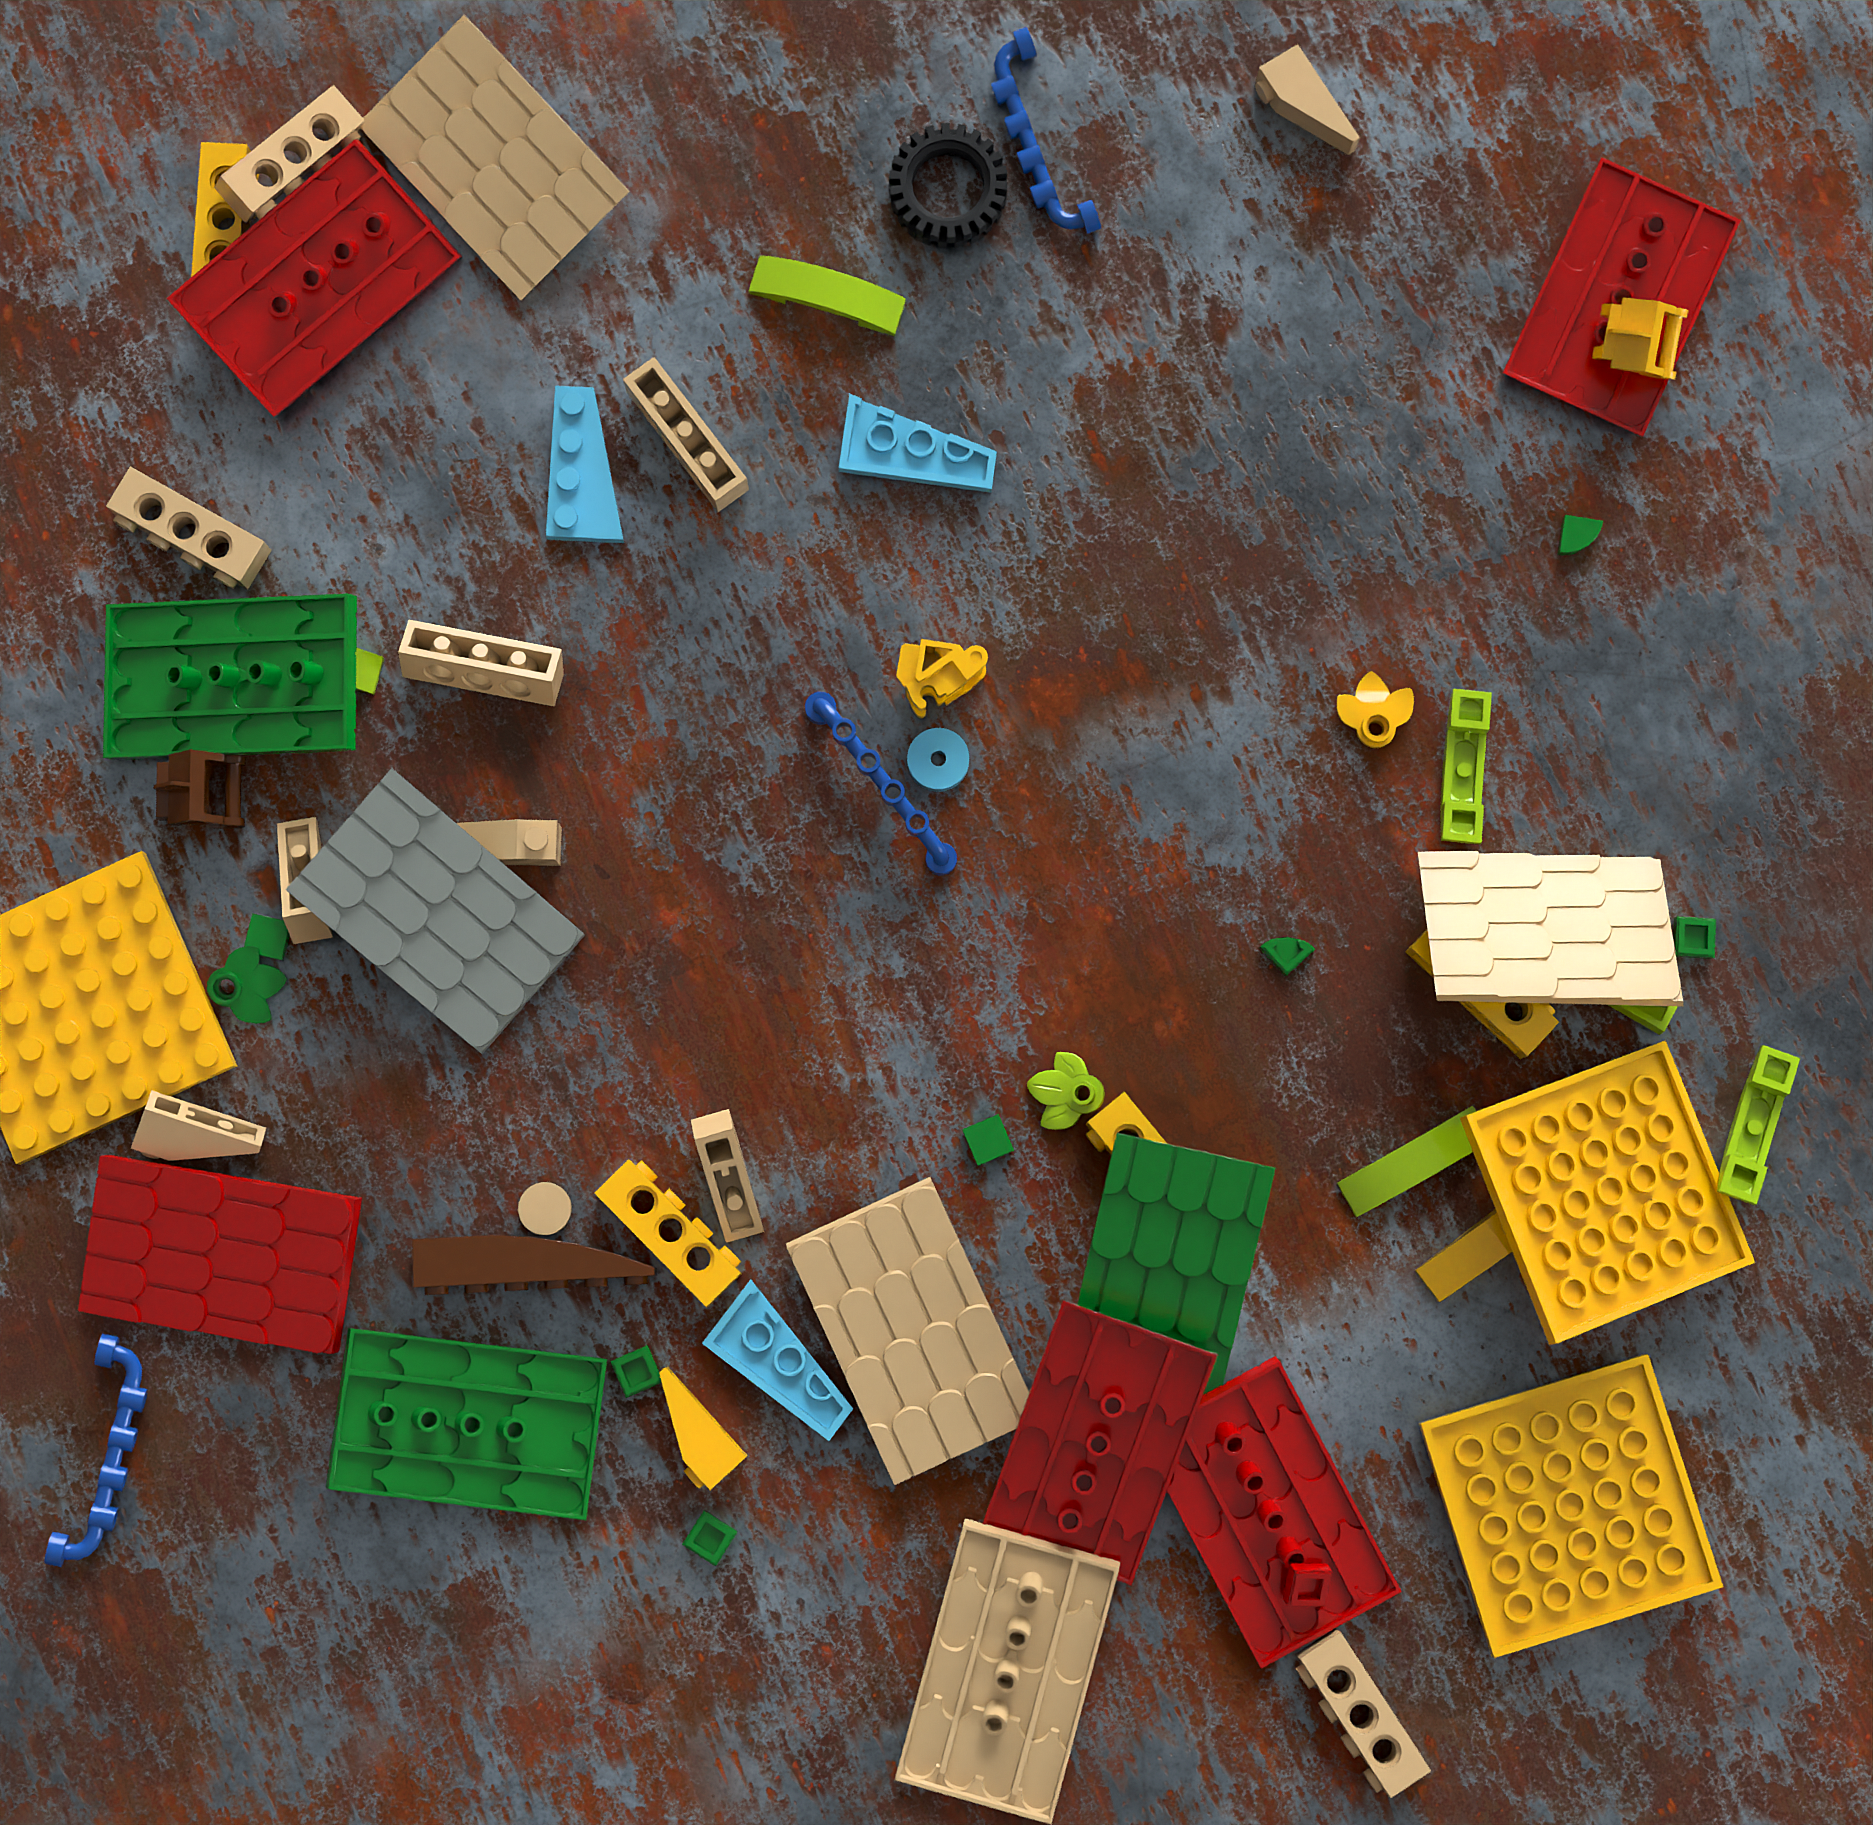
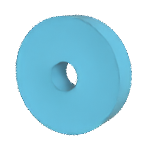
[907,728,969,792]

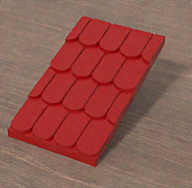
[166,139,462,417]
[1502,157,1741,437]
[78,1155,362,1354]
[982,1300,1218,1585]
[1167,1356,1402,1669]

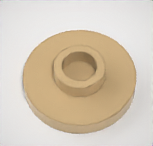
[518,1182,572,1235]

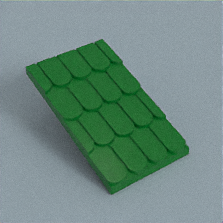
[103,593,357,760]
[1076,1133,1276,1395]
[326,1328,607,1520]

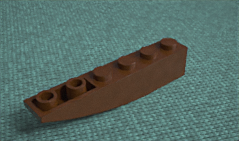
[412,1235,657,1295]

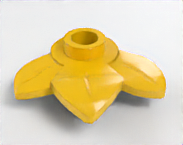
[1337,671,1414,748]

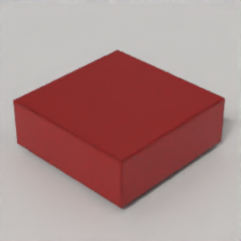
[1283,1563,1332,1606]

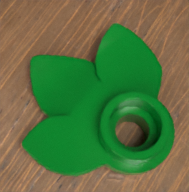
[207,946,287,1024]

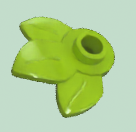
[1027,1052,1105,1130]

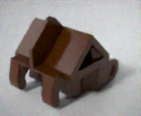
[153,749,246,829]

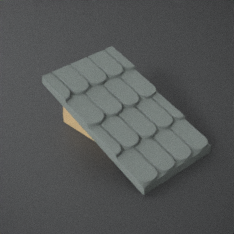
[286,768,585,1054]

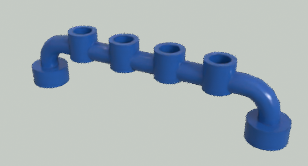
[991,27,1102,234]
[805,691,957,876]
[44,1334,148,1567]

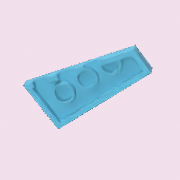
[546,386,624,543]
[839,393,997,493]
[702,1279,853,1441]

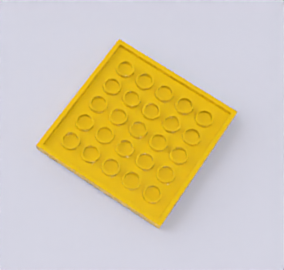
[0,851,237,1165]
[1460,1040,1755,1345]
[1418,1354,1723,1658]

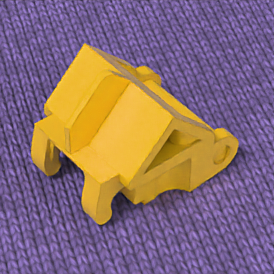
[1592,298,1688,380]
[896,639,988,719]

